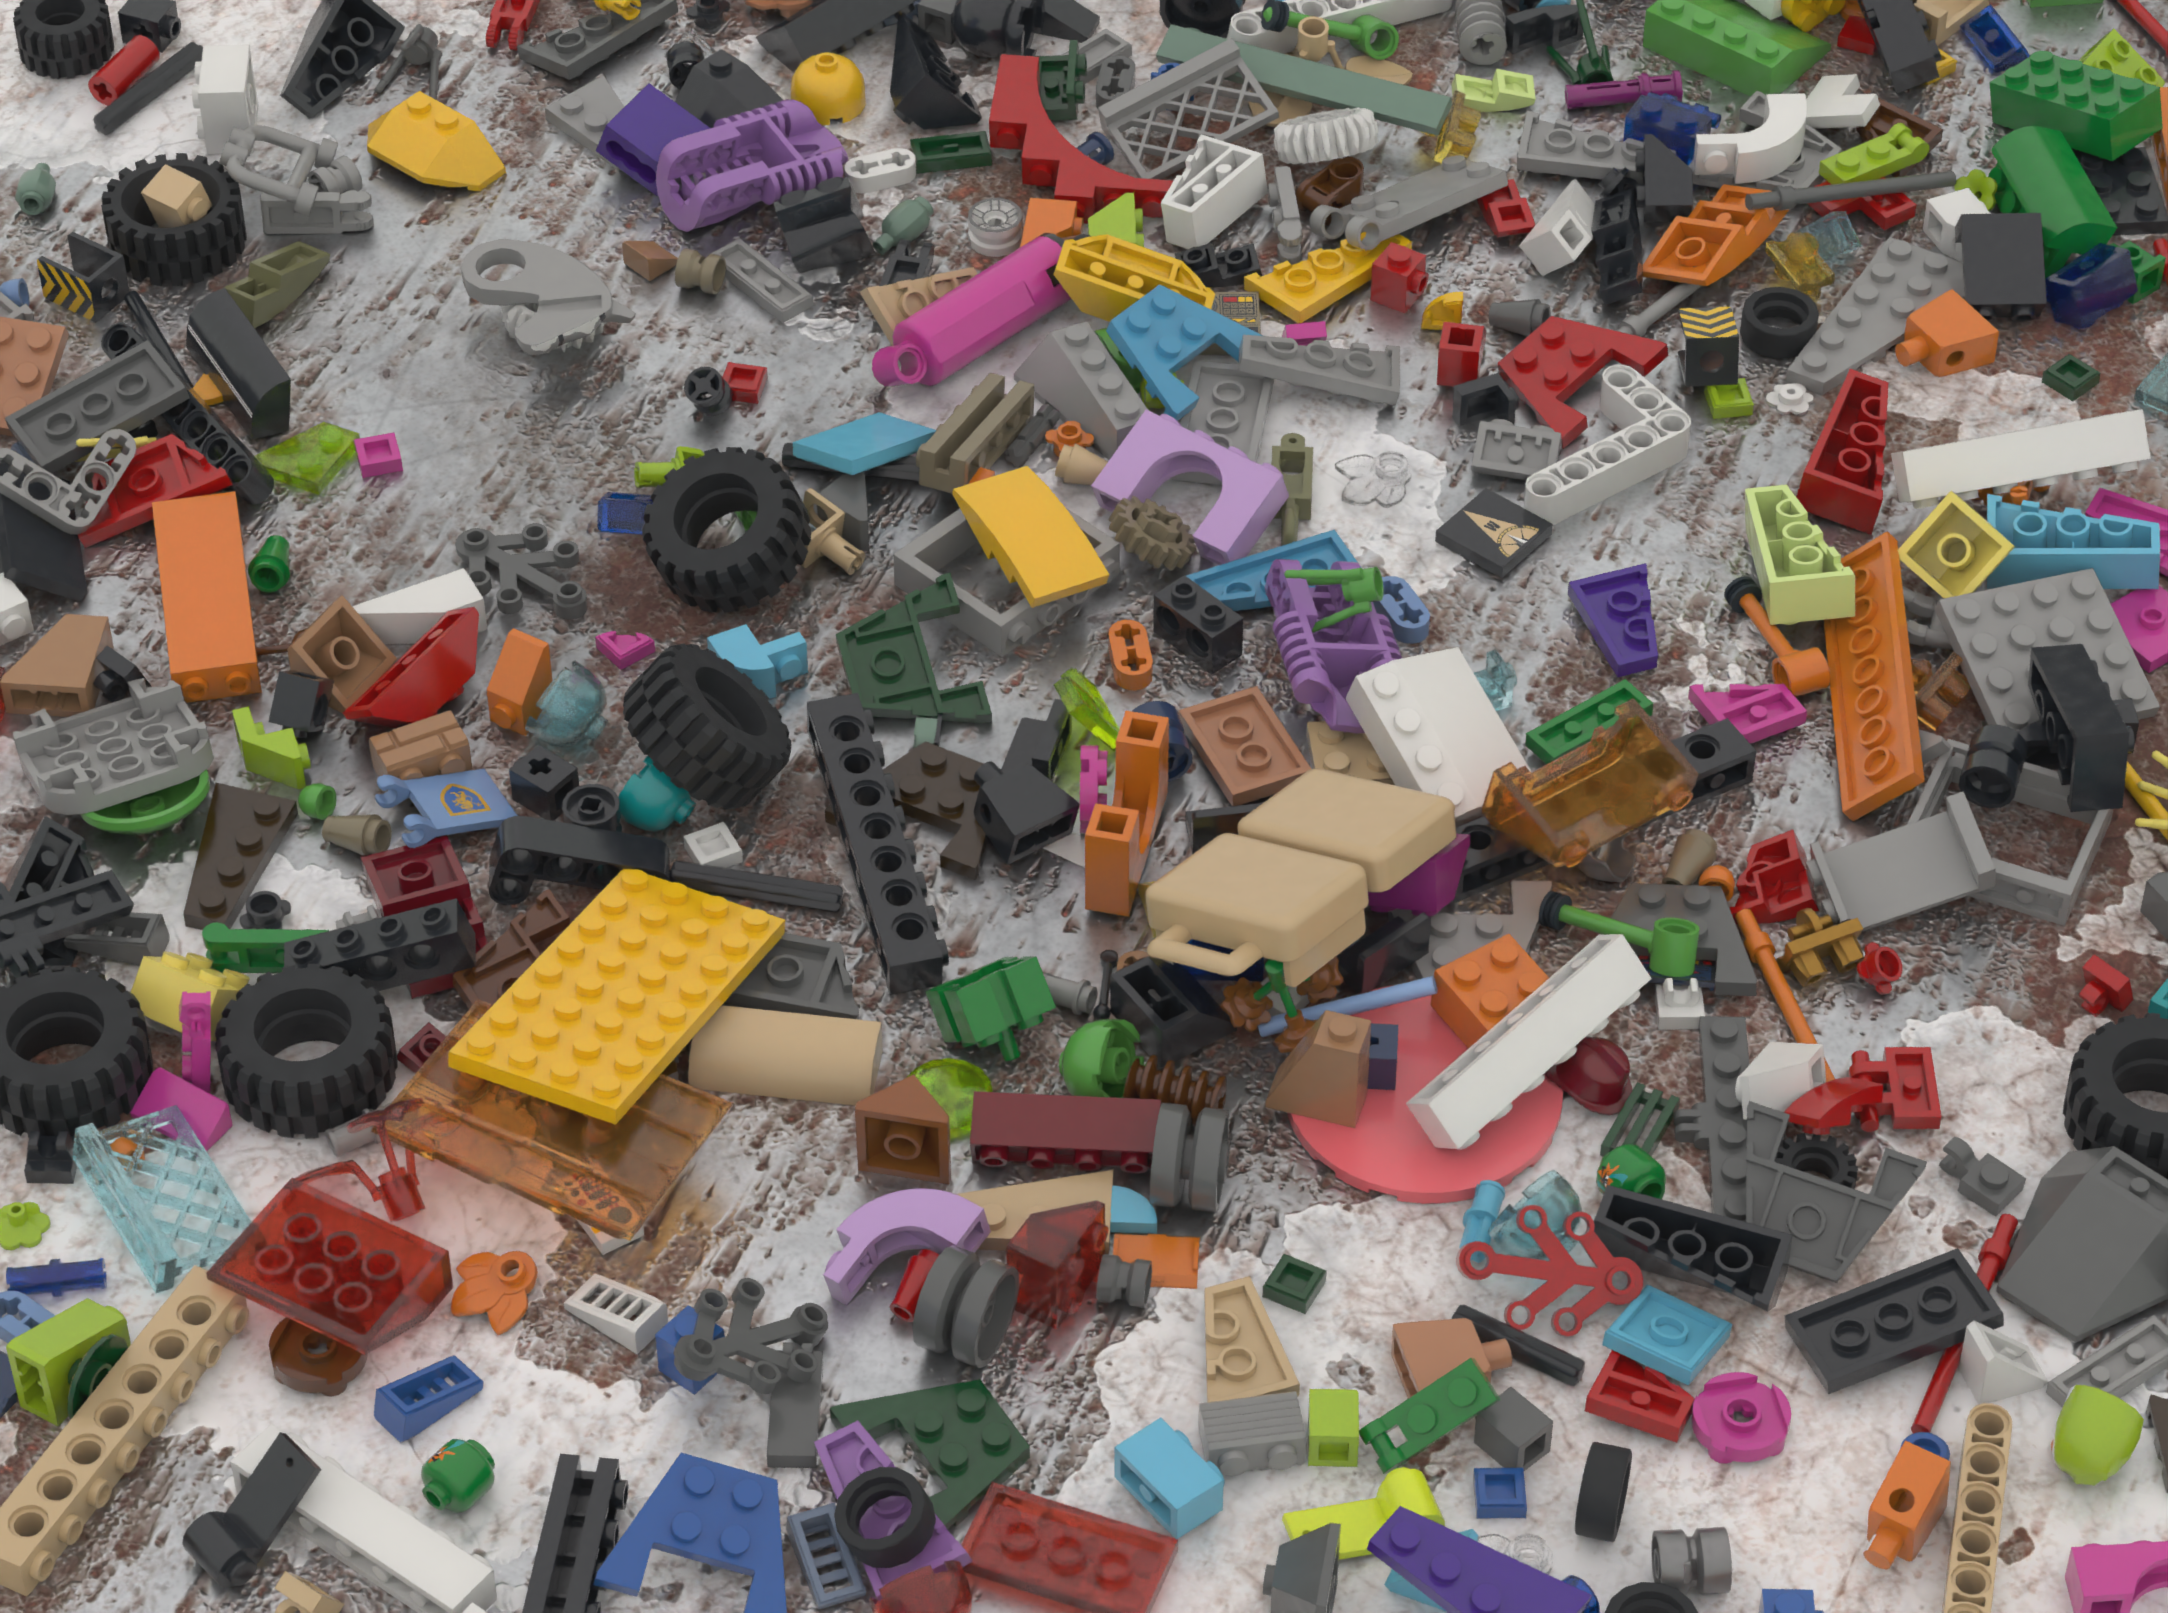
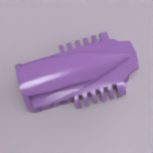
[656,99,848,232]
[1265,559,1402,734]

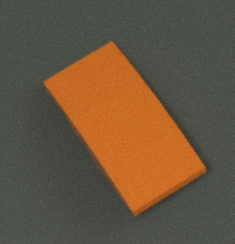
[1643,184,1790,286]

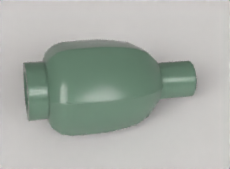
[15,163,56,215]
[873,196,934,255]

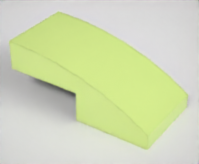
[1451,69,1536,112]

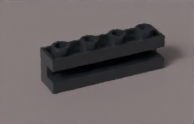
[522,1453,629,1613]

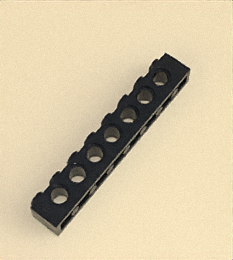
[807,693,949,995]
[1453,718,1756,903]

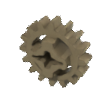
[1108,496,1197,570]

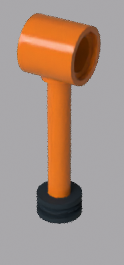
[1724,576,1830,697]

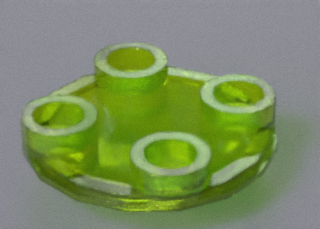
[906,1058,993,1130]

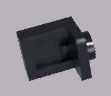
[1452,373,1519,426]

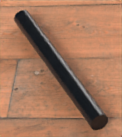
[124,291,194,388]

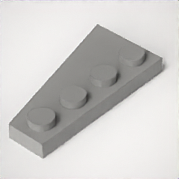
[1516,110,1676,184]

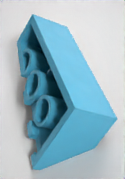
[1987,494,2160,589]

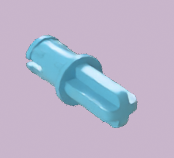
[1459,1180,1505,1263]

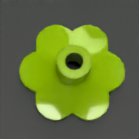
[1954,169,1998,211]
[0,1202,51,1250]

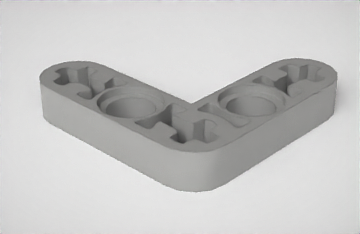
[0,429,136,534]

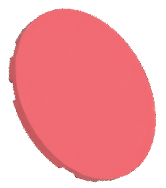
[1287,985,1563,1204]

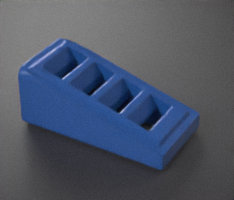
[374,1355,484,1442]

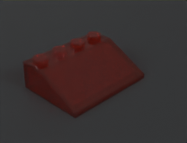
[206,1178,453,1355]

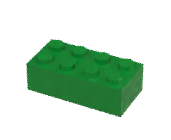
[1989,51,2163,161]

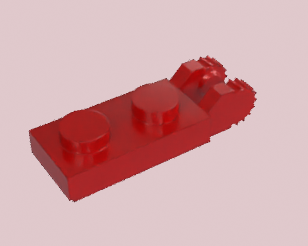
[485,0,540,51]

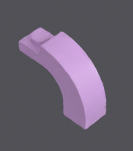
[823,1188,991,1306]

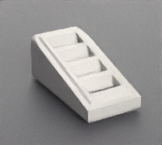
[564,1273,668,1354]

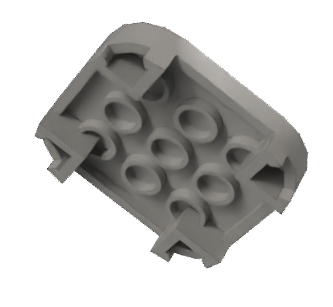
[13,678,214,815]

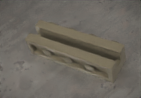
[916,373,1034,493]

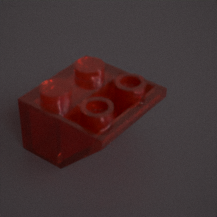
[1006,1200,1109,1329]

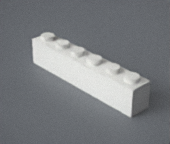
[1891,409,2151,509]
[1406,934,1652,1150]
[230,1423,497,1613]

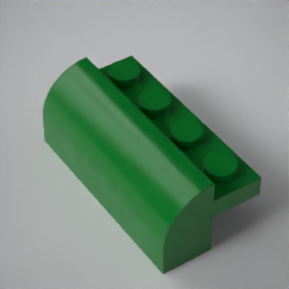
[1988,126,2118,283]

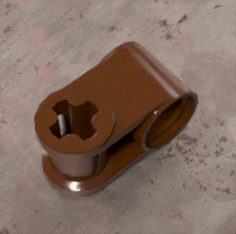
[1295,156,1364,226]

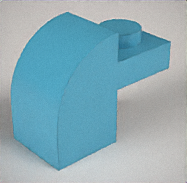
[707,624,808,699]

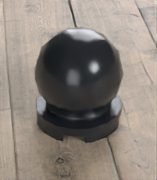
[951,0,1045,58]

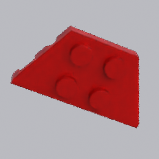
[78,434,233,548]

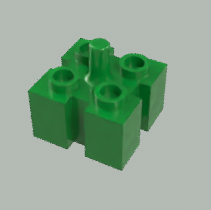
[925,956,1056,1062]

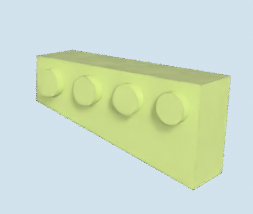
[1745,485,1855,625]

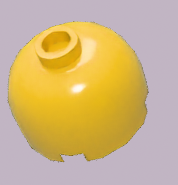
[790,52,866,125]

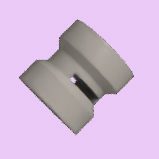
[308,155,363,195]

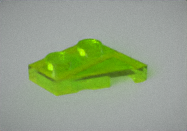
[255,422,360,495]

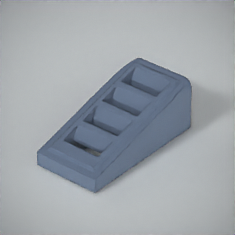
[786,1502,866,1610]

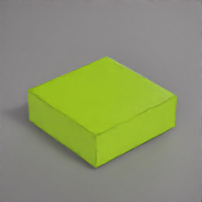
[1704,378,1754,419]

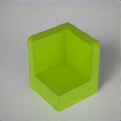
[1308,1389,1359,1467]

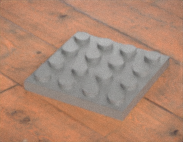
[1935,568,2160,732]

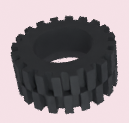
[101,153,247,287]

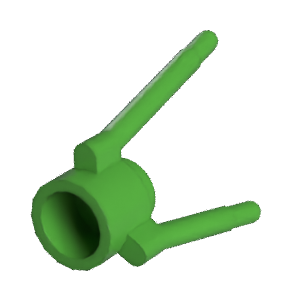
[1284,567,1384,632]

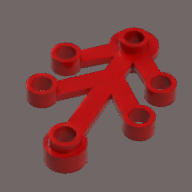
[1456,1205,1643,1336]

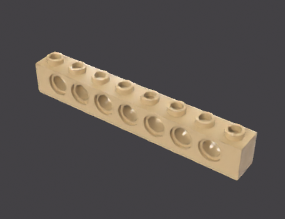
[0,1265,249,1597]

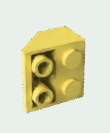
[131,951,250,1041]

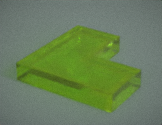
[1053,667,1120,752]

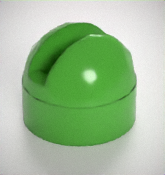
[298,783,337,820]

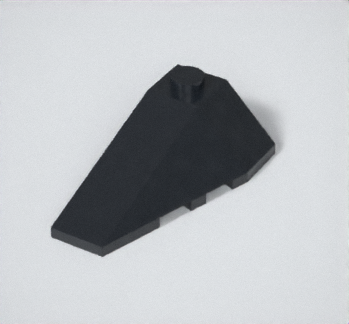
[890,13,982,130]

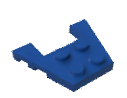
[593,1452,787,1613]

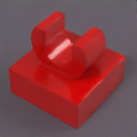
[2079,955,2134,1017]

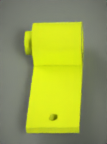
[1282,1467,1445,1560]

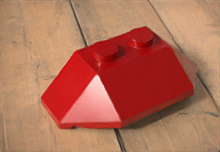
[343,607,479,728]

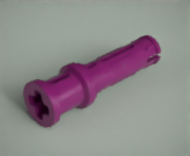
[1564,70,1683,110]

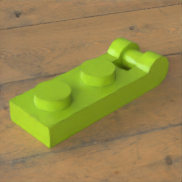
[1819,123,1929,185]

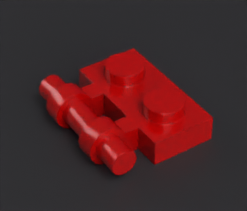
[1848,1047,1942,1132]

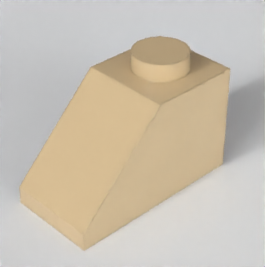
[141,164,213,228]

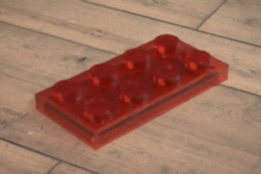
[957,1482,1178,1613]

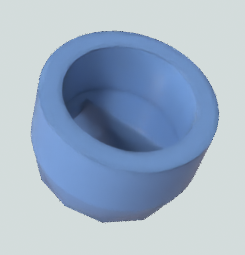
[0,278,30,307]

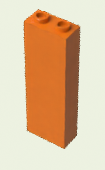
[152,491,262,703]

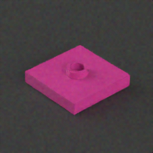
[2111,586,2168,673]

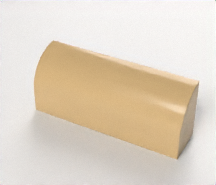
[688,1005,883,1106]

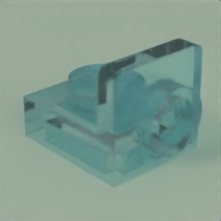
[1474,650,1517,711]

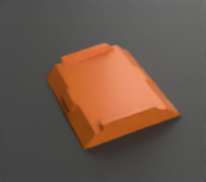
[1113,1233,1200,1289]

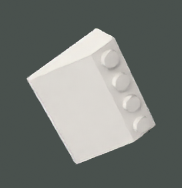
[1345,647,1543,827]

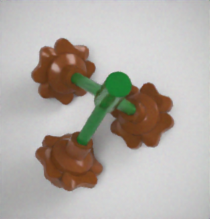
[1221,957,1343,1053]

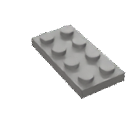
[1170,360,1274,485]

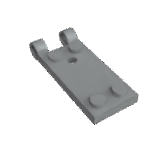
[1310,155,1508,250]

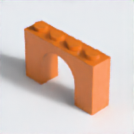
[1085,711,1169,917]

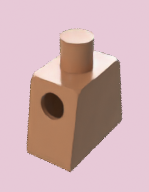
[1391,1318,1512,1399]

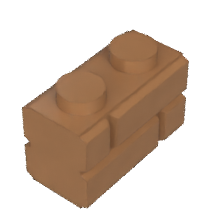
[369,710,472,791]

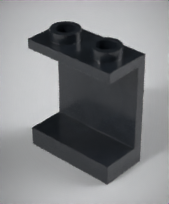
[1955,213,2047,322]

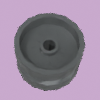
[1150,1102,1230,1213]
[912,1245,1019,1368]

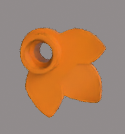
[451,1251,538,1335]

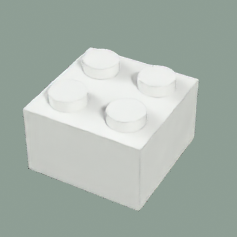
[192,44,258,154]

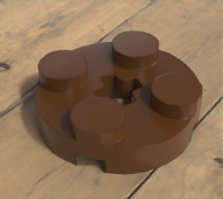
[269,1305,368,1397]

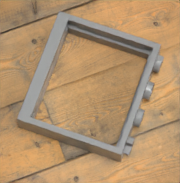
[893,508,1120,658]
[1907,739,2113,926]

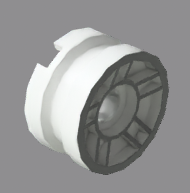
[968,198,1023,257]

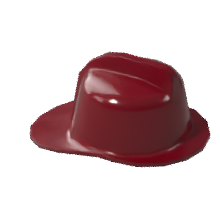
[1544,1036,1633,1115]

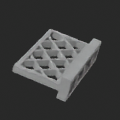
[1098,38,1279,180]

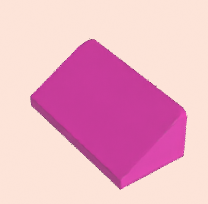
[130,1067,233,1155]

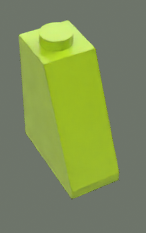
[6,1298,131,1427]

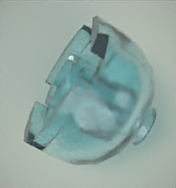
[525,660,608,749]
[1488,1170,1582,1260]

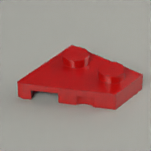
[1584,1350,1695,1443]

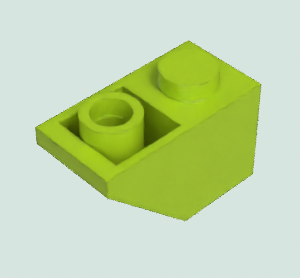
[1088,193,1144,247]

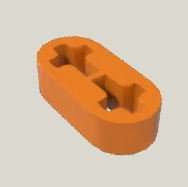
[1108,620,1153,691]

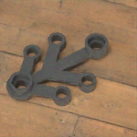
[455,523,588,620]
[674,1278,828,1394]

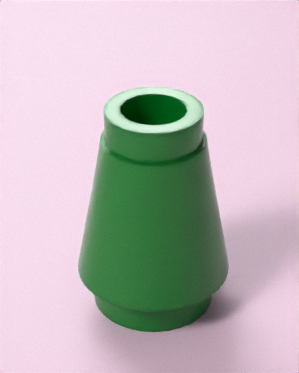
[248,535,290,592]

